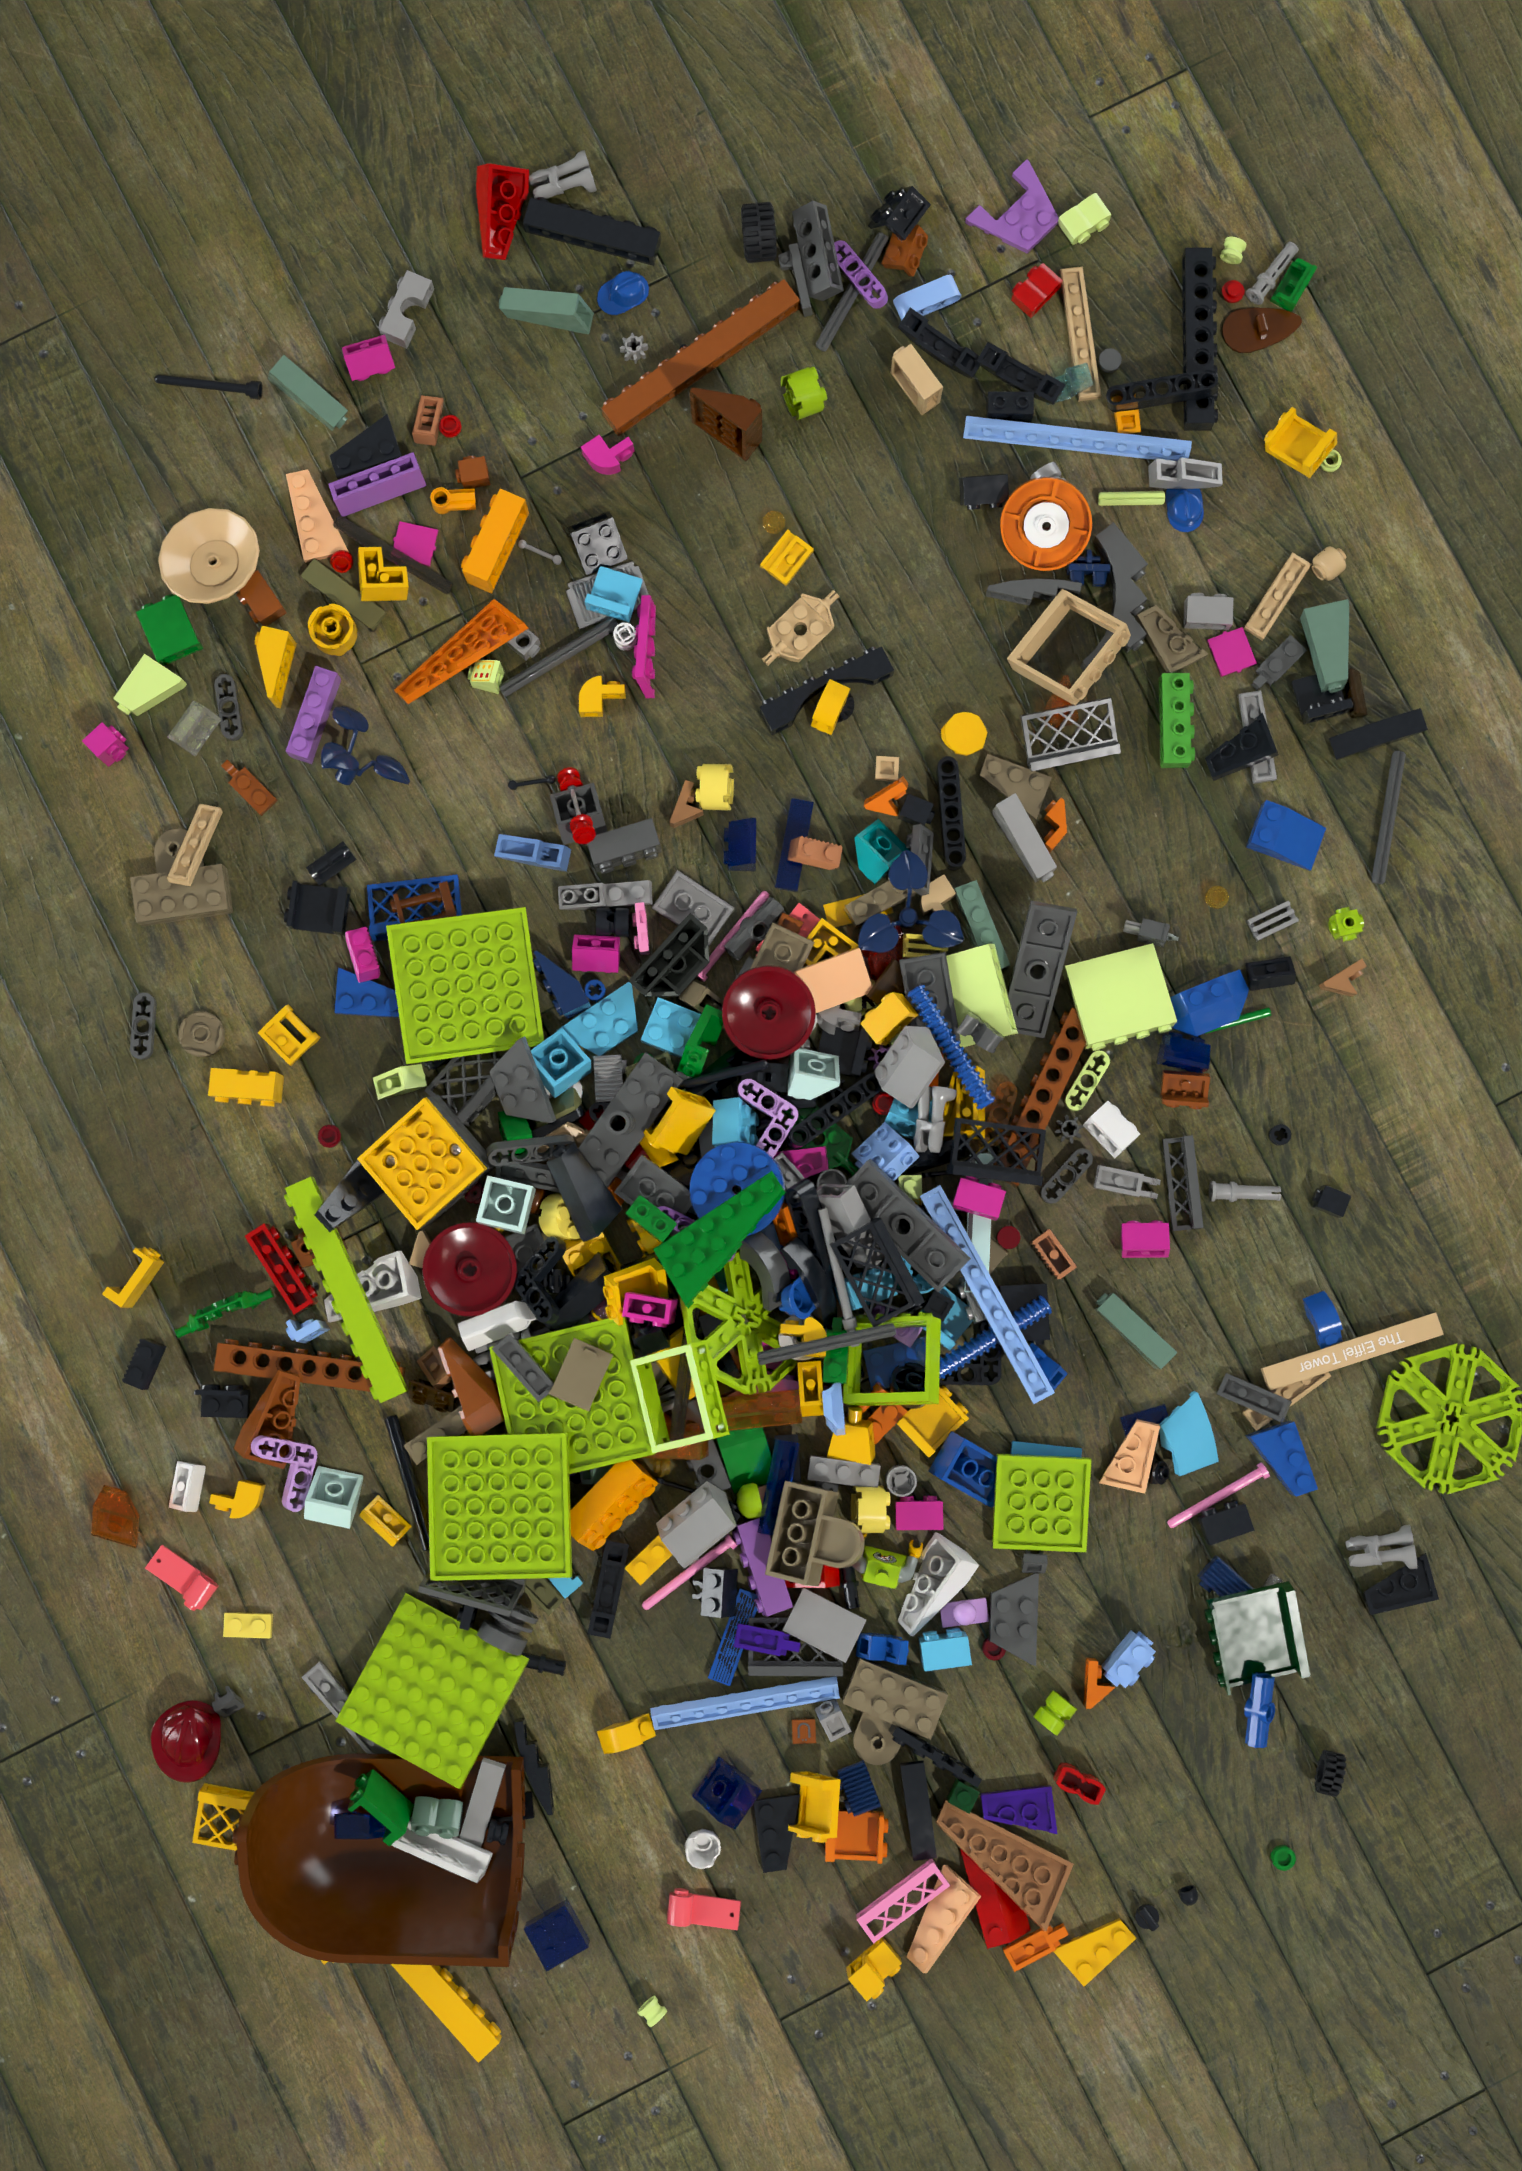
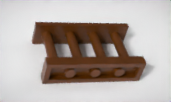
[390,881,456,923]

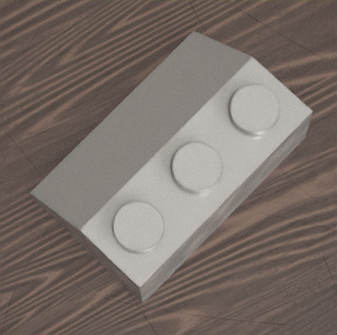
[874,1026,945,1108]
[656,1481,737,1568]

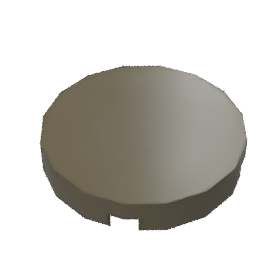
[178,1012,225,1057]

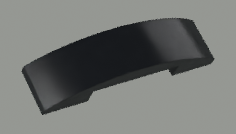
[898,307,980,379]
[976,342,1066,405]
[780,1237,837,1328]
[587,1540,629,1639]

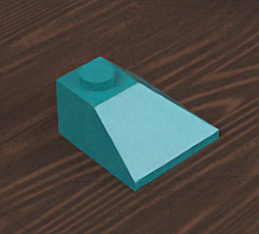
[854,819,910,884]

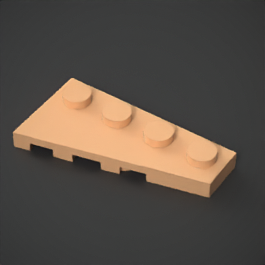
[286,469,349,563]
[907,1865,981,1973]

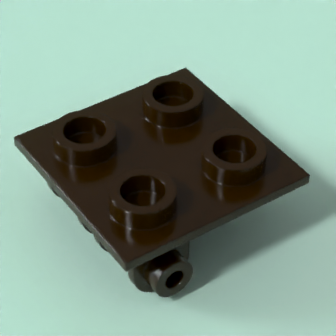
[409,1379,458,1413]

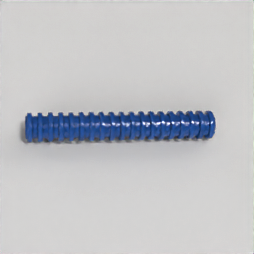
[906,985,996,1109]
[939,1295,1052,1379]

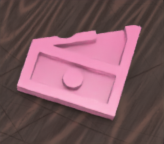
[632,902,650,955]

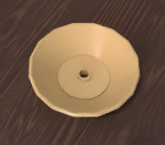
[158,508,260,604]

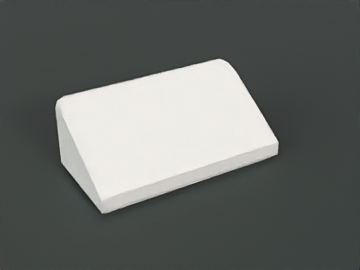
[169,1461,206,1512]

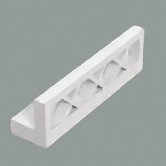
[391,1817,493,1883]

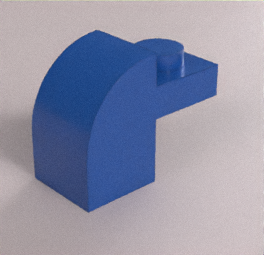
[1303,1291,1343,1349]
[1029,1343,1068,1390]
[856,1633,909,1665]

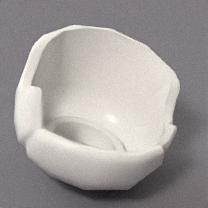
[685,1829,721,1869]

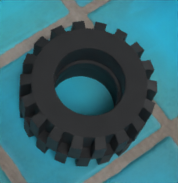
[741,202,777,263]

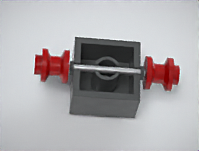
[550,767,608,845]

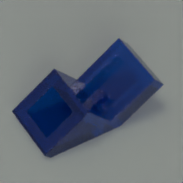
[334,1811,386,1839]

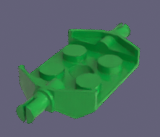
[782,1104,859,1176]
[175,1288,274,1338]

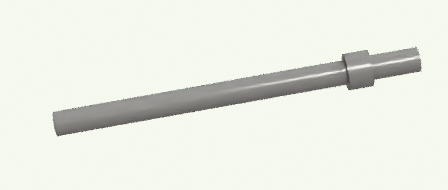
[818,1208,860,1347]

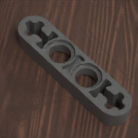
[486,1134,577,1166]

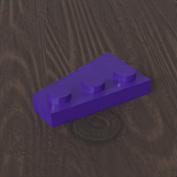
[980,1785,1057,1834]

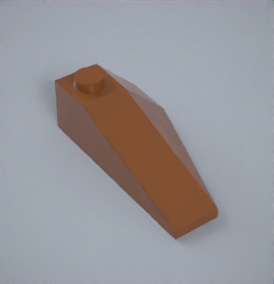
[438,1337,504,1435]
[233,1370,301,1469]

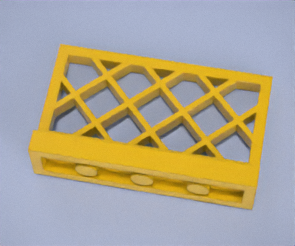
[192,1783,255,1851]

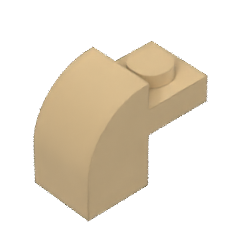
[920,875,956,916]

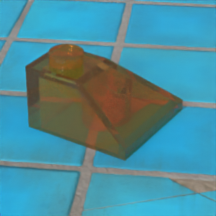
[91,1485,140,1548]

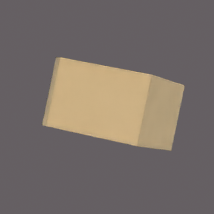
[409,1230,431,1268]

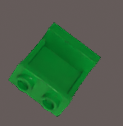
[136,594,204,666]
[677,1004,724,1077]
[626,1195,680,1243]
[348,1769,414,1846]

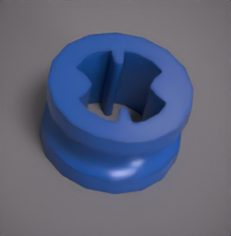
[585,980,606,1001]

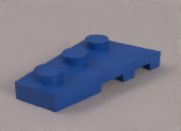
[335,967,399,1018]

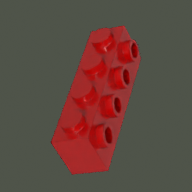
[245,1223,318,1315]

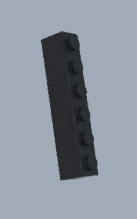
[523,198,661,266]

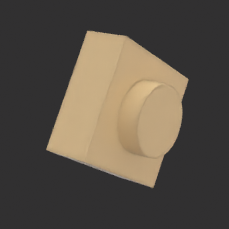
[875,756,899,781]

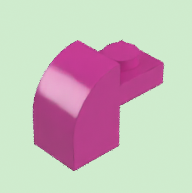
[581,435,634,475]

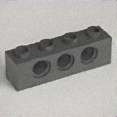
[792,201,844,301]
[669,1399,732,1491]

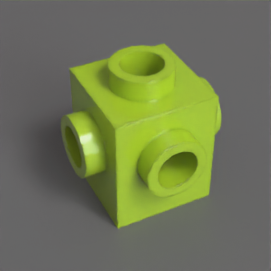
[1328,907,1364,942]

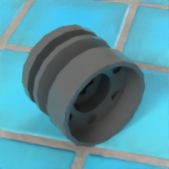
[477,1602,539,1656]

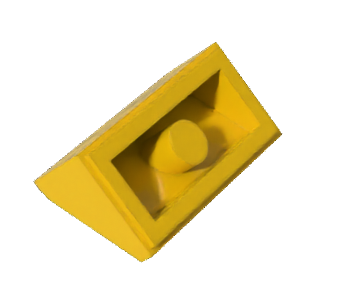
[359,1495,412,1547]

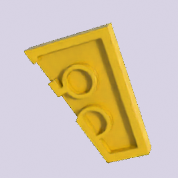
[1053,1918,1137,1986]

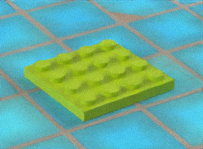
[992,1454,1091,1552]

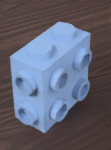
[851,1122,920,1181]
[1102,1630,1156,1688]

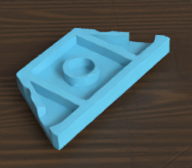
[556,982,638,1056]

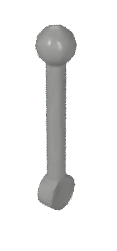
[518,540,562,565]

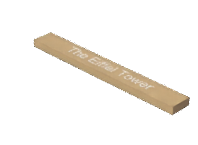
[1261,1312,1444,1391]

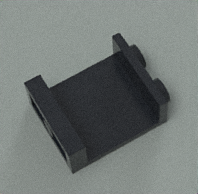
[284,880,351,936]

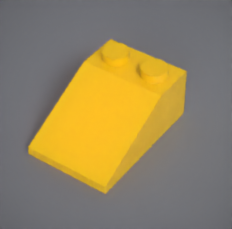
[255,626,297,709]

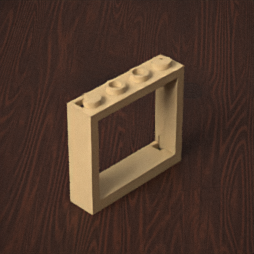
[1007,589,1131,706]

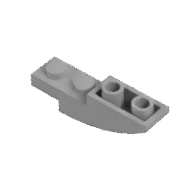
[558,880,652,910]

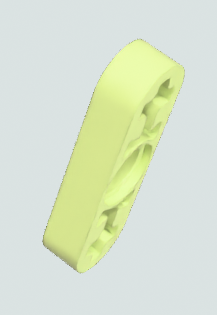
[1064,1051,1110,1111]

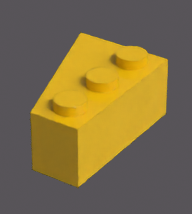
[943,1066,985,1141]
[208,1068,284,1107]

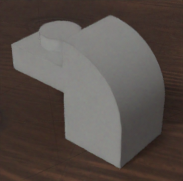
[816,1005,862,1035]

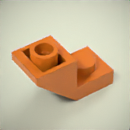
[1044,798,1067,853]

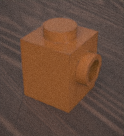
[455,456,491,489]

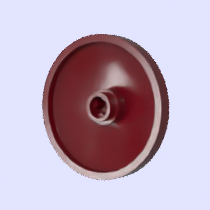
[722,965,816,1059]
[422,1222,517,1316]

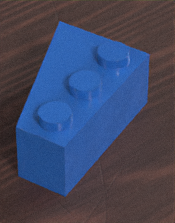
[1245,1421,1318,1497]

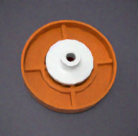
[1000,477,1092,571]

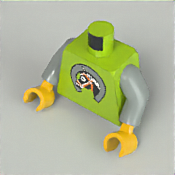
[852,1533,923,1589]

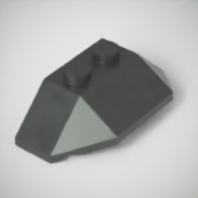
[628,913,710,997]

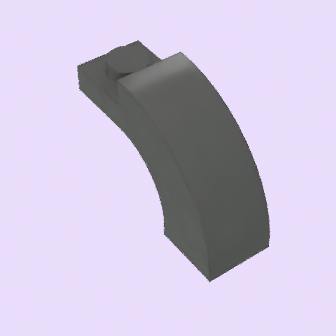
[739,1231,791,1311]

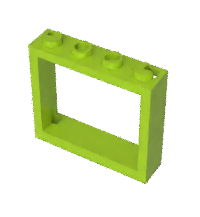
[843,1312,941,1406]
[630,1340,730,1454]

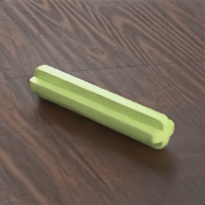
[1098,491,1165,506]

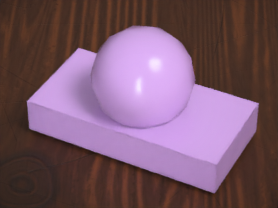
[940,1597,989,1628]

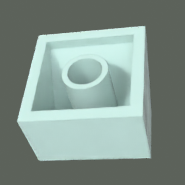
[787,1048,840,1100]
[304,1466,363,1529]

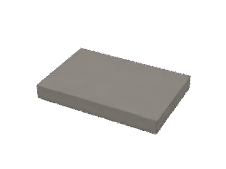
[652,870,734,946]
[782,1588,866,1663]

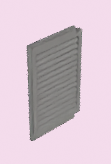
[566,561,649,629]

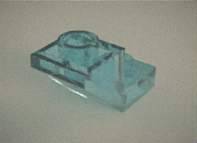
[1046,363,1093,405]

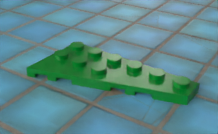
[653,1171,786,1309]

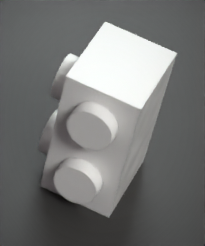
[1083,1101,1140,1158]

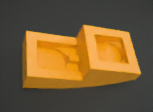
[1112,395,1141,434]

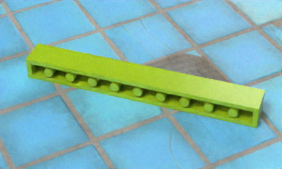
[284,1177,409,1403]

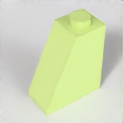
[113,654,187,716]

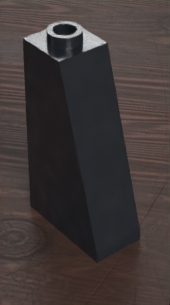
[547,1143,622,1242]
[544,1252,618,1332]

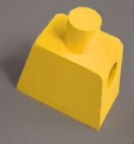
[827,1406,875,1465]

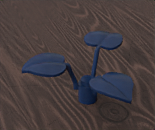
[321,706,410,785]
[858,850,964,953]

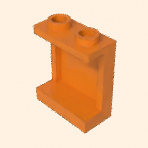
[825,1809,888,1864]

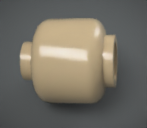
[1311,546,1346,581]

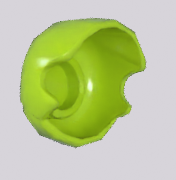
[736,1483,764,1519]

